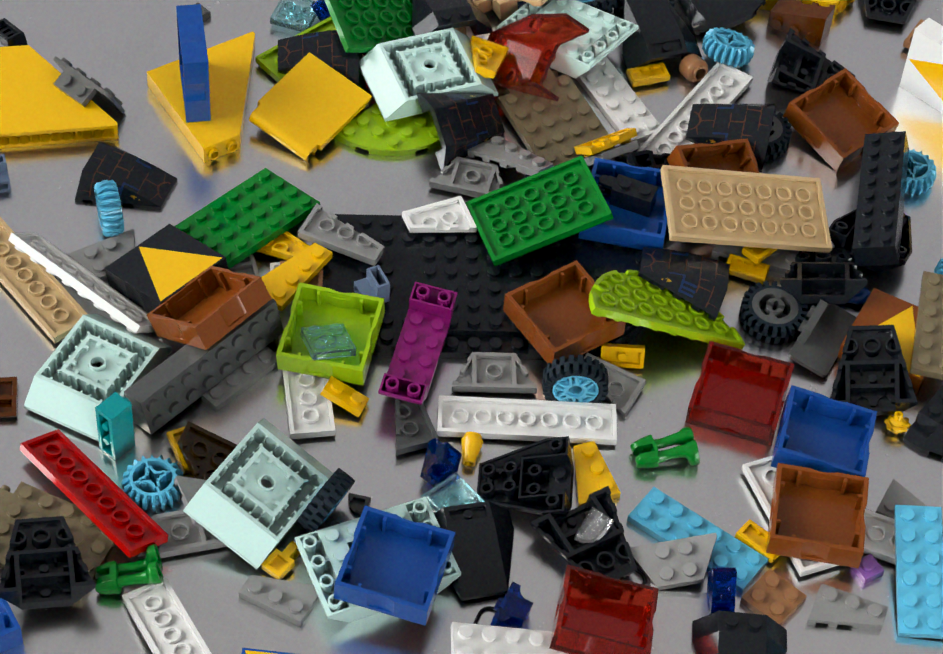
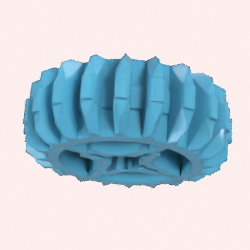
[702,27,755,67]
[905,148,937,197]
[94,180,124,237]
[121,454,183,513]

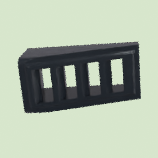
[0,18,27,47]

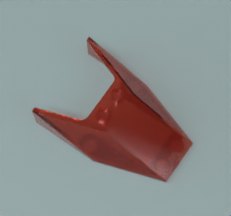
[488,13,590,101]

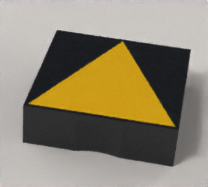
[104,224,228,313]

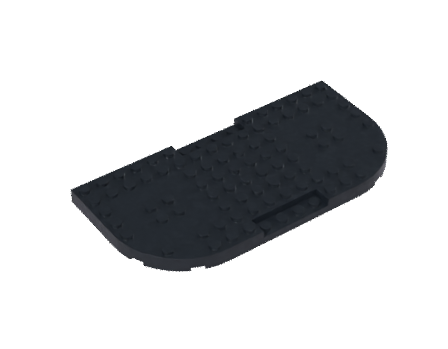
[312,214,644,360]

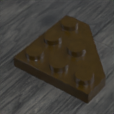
[178,421,237,480]

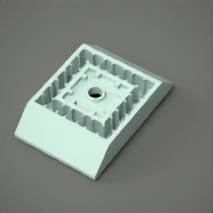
[497,0,639,79]
[359,27,499,122]
[24,314,172,442]
[183,418,333,570]
[294,497,461,623]

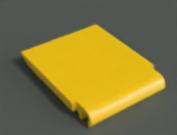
[249,52,372,162]

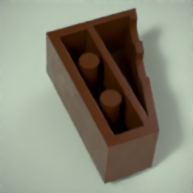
[767,0,836,47]

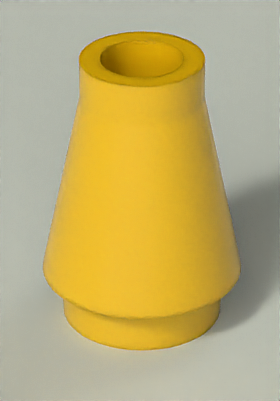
[461,432,483,467]

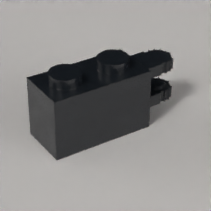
[598,174,658,217]

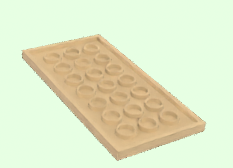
[660,165,832,253]

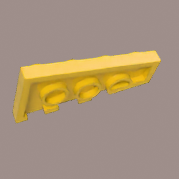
[261,243,333,312]

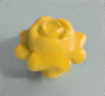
[884,411,911,434]

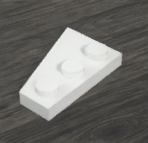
[402,196,477,233]

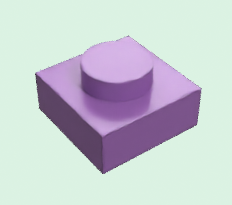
[851,554,884,585]

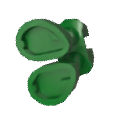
[630,427,700,469]
[95,544,163,594]

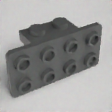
[53,56,125,114]
[788,300,856,378]

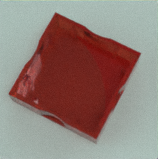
[685,341,794,446]
[549,564,659,654]

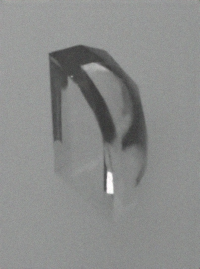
[574,507,614,543]

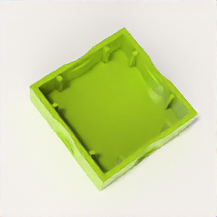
[276,282,385,386]

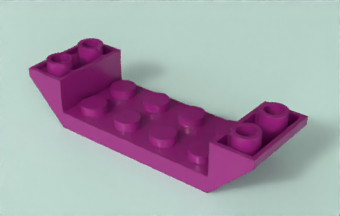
[378,281,458,405]

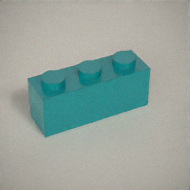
[95,392,135,461]

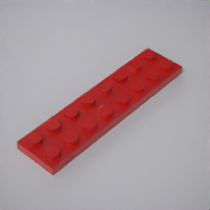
[20,429,169,558]

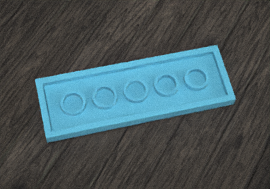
[627,487,768,594]
[894,505,943,639]

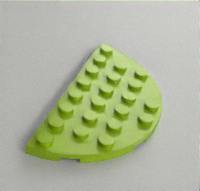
[334,65,441,156]
[589,270,745,351]

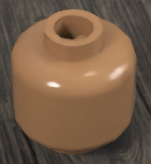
[679,54,708,83]

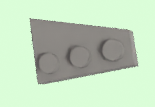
[876,479,943,531]

